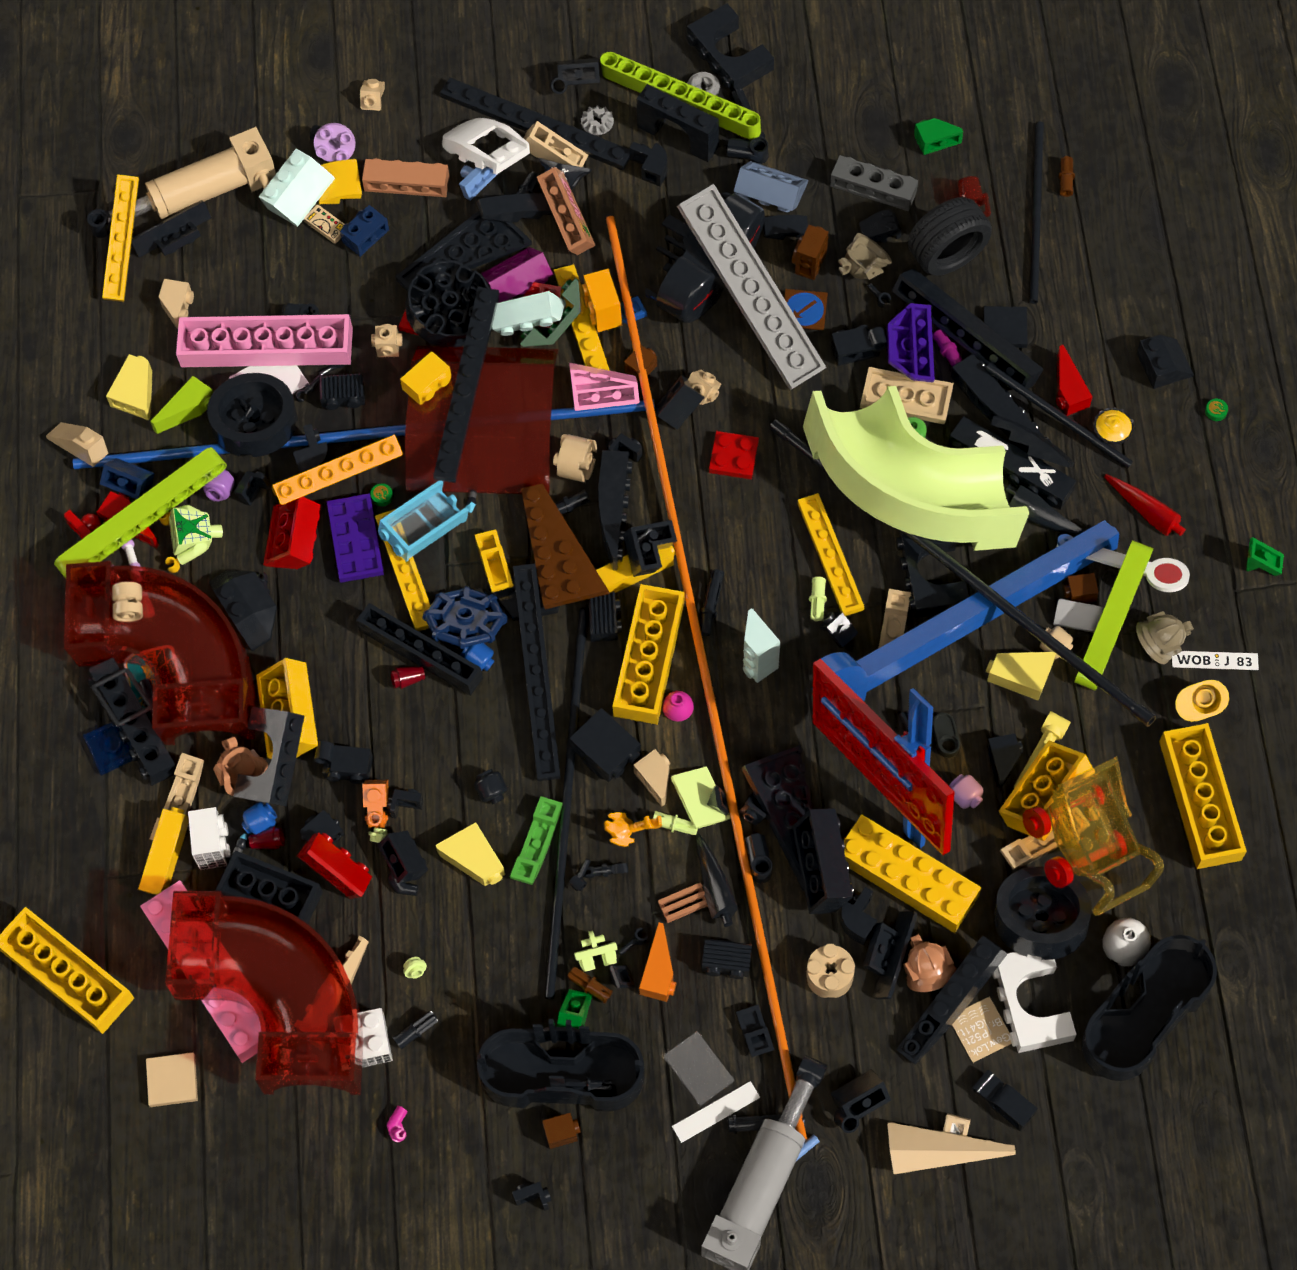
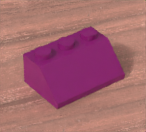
[481,247,553,303]

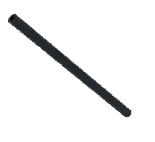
[985,363,1133,468]

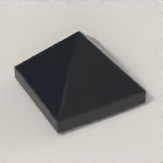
[707,786,729,816]
[610,965,635,988]

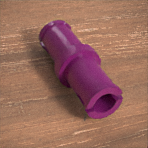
[932,329,963,367]

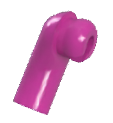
[387,1106,408,1142]

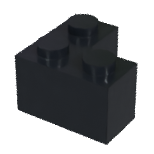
[623,520,677,577]

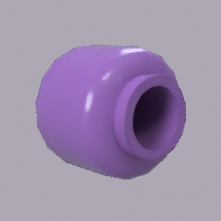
[203,470,235,501]

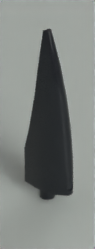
[1005,484,1085,536]
[695,834,738,927]

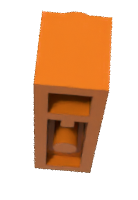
[639,922,677,1002]

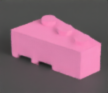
[569,363,639,411]

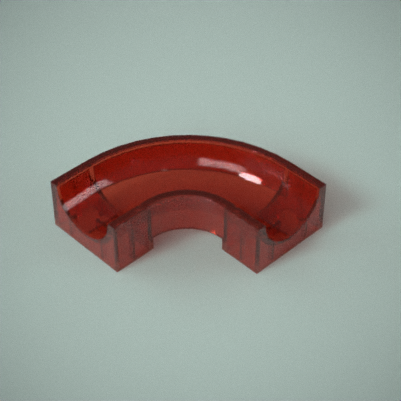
[64,561,255,745]
[165,891,363,1095]

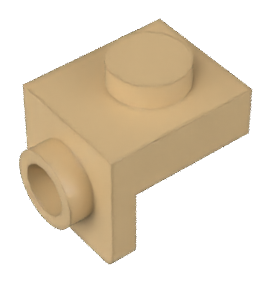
[360,79,385,111]

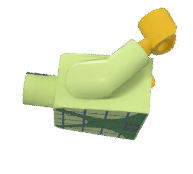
[159,505,223,573]

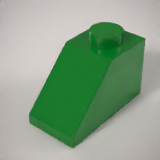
[914,118,963,155]
[557,989,592,1029]

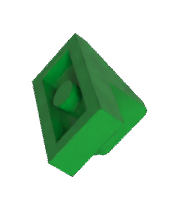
[1246,537,1284,576]

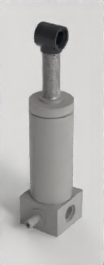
[701,1055,828,1270]

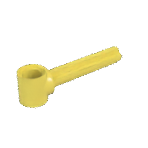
[1014,711,1071,788]

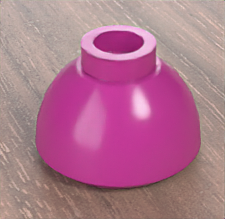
[662,691,694,721]

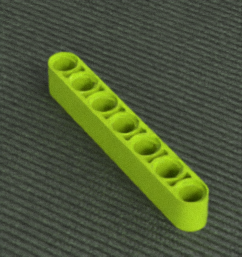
[1074,540,1154,691]

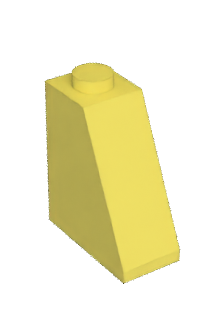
[106,354,152,420]
[986,652,1056,700]
[436,822,505,886]

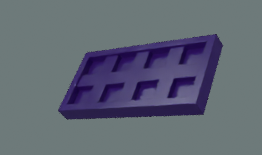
[327,493,384,583]

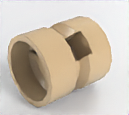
[112,582,143,622]

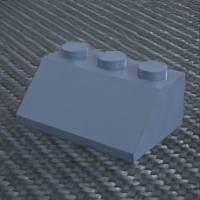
[734,161,808,212]

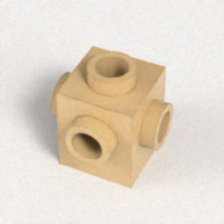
[371,324,402,357]
[688,370,721,405]

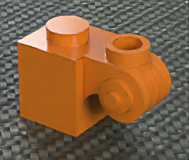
[362,779,389,828]

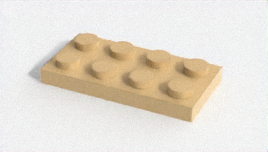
[860,367,954,424]

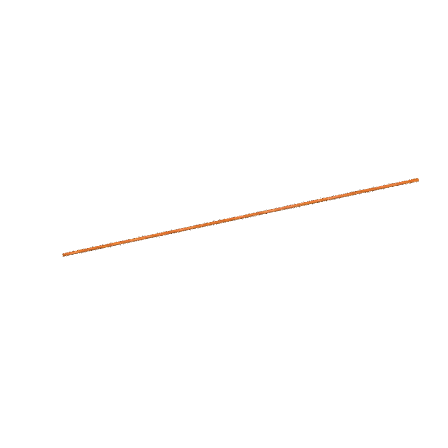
[606,216,807,1140]

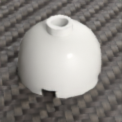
[1102,918,1151,966]

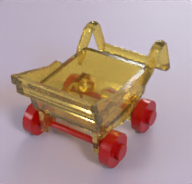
[1022,757,1164,916]

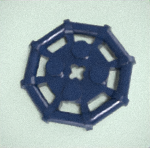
[423,586,507,649]

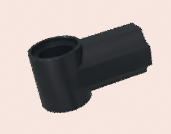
[727,137,769,164]
[745,833,772,883]

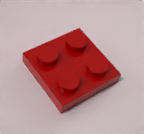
[709,431,759,480]

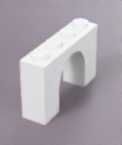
[992,952,1077,1053]

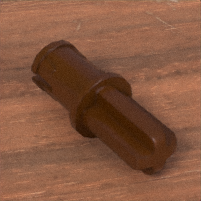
[1058,156,1075,197]
[567,967,613,1004]

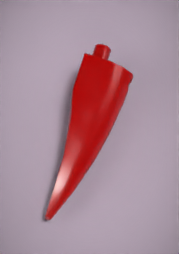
[1104,474,1186,536]

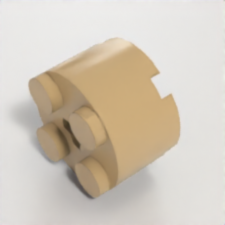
[553,434,597,482]
[806,944,855,998]

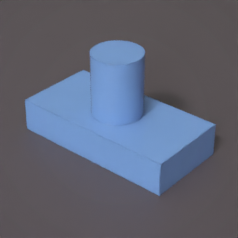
[459,165,496,201]

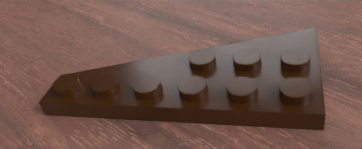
[521,484,610,609]

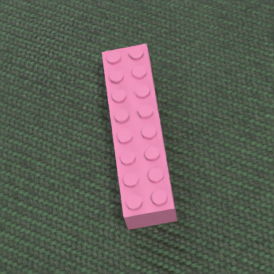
[176,314,353,367]
[140,881,282,1063]

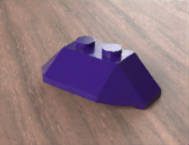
[887,303,935,383]

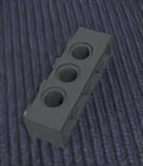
[830,155,918,212]

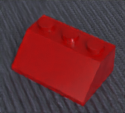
[263,497,320,569]
[297,832,372,899]

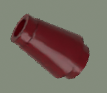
[390,666,425,689]
[249,826,285,849]

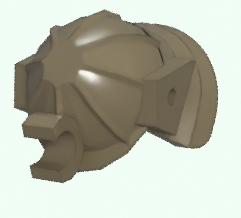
[838,233,892,280]
[1136,611,1194,664]

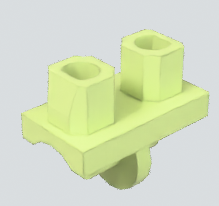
[574,930,618,972]

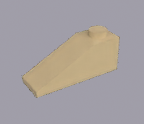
[523,121,588,167]
[46,422,108,467]

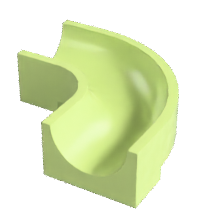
[803,386,1029,551]

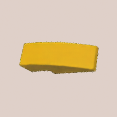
[475,529,513,592]

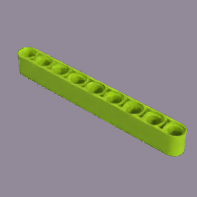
[600,52,761,139]
[54,447,227,582]

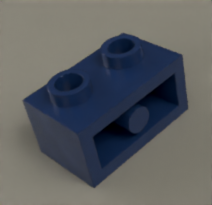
[340,205,389,257]
[100,458,155,499]

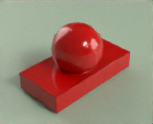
[64,509,102,539]

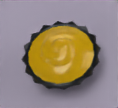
[1092,407,1135,445]

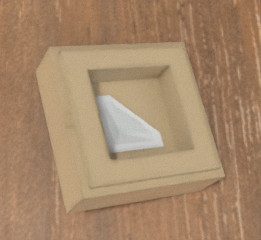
[943,1113,971,1136]

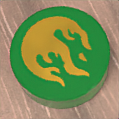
[1205,399,1228,421]
[371,484,393,506]

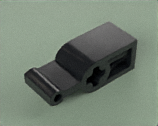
[972,1070,1038,1131]

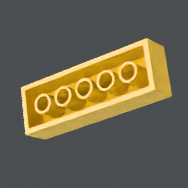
[613,584,685,725]
[1159,723,1247,869]
[844,814,981,933]
[0,907,134,1034]

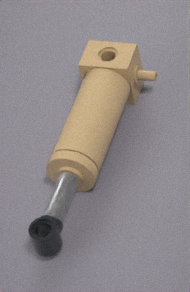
[87,127,276,238]

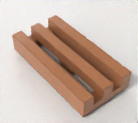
[658,882,708,923]

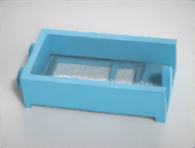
[378,481,469,562]

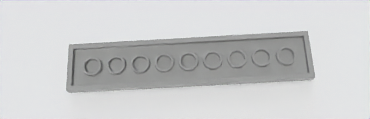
[677,184,826,390]

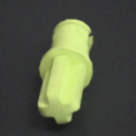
[809,577,827,621]
[653,811,698,835]

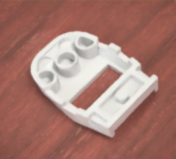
[442,118,530,175]

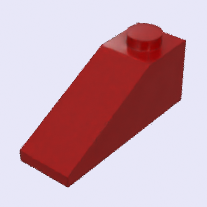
[1056,345,1092,416]
[97,491,159,549]

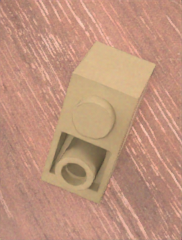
[159,279,194,329]

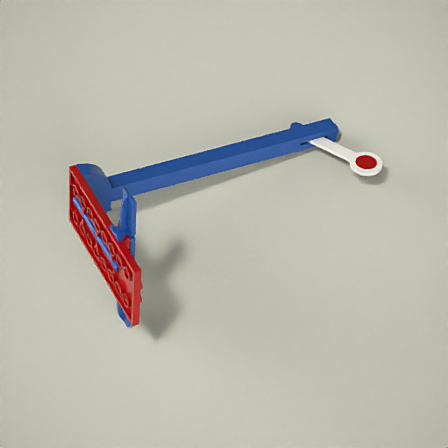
[812,520,1190,855]

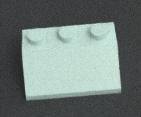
[259,149,335,227]
[492,291,566,336]
[743,608,780,683]

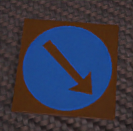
[784,289,828,330]

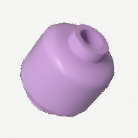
[949,774,983,809]

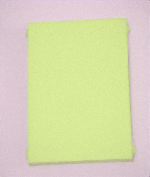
[671,766,730,829]

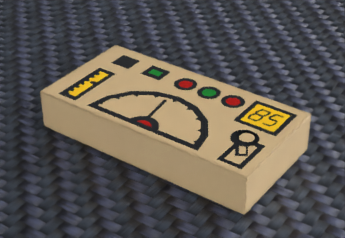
[304,204,345,244]

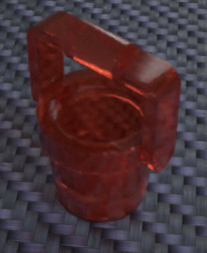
[958,176,991,217]

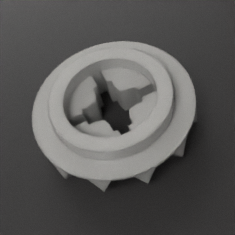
[687,72,720,95]
[581,105,614,135]

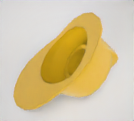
[1175,680,1229,722]

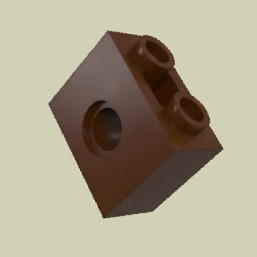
[792,225,829,281]

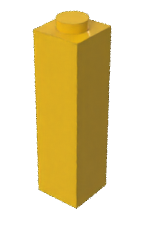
[596,546,676,593]
[138,807,189,895]

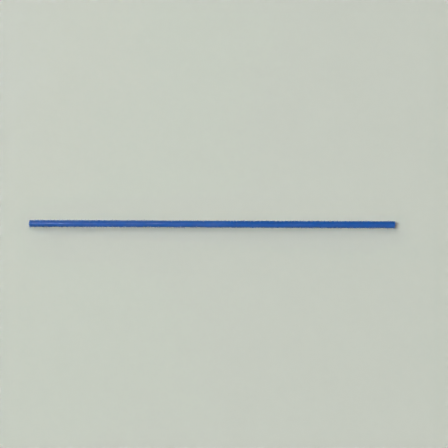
[73,399,655,469]

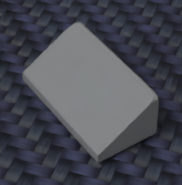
[1053,599,1103,633]

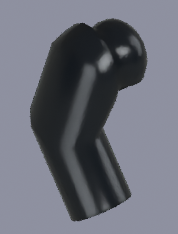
[388,871,418,896]

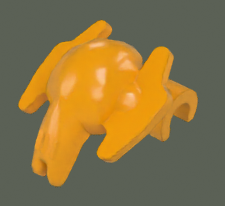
[604,812,662,847]

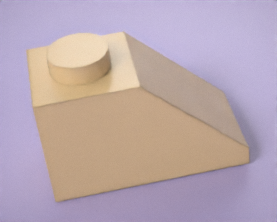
[633,749,670,807]

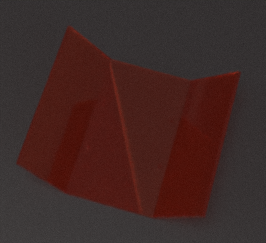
[405,346,558,495]

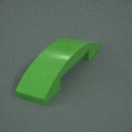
[510,796,562,885]

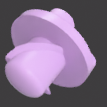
[314,123,356,162]

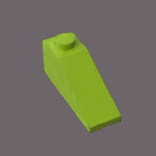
[150,376,213,434]

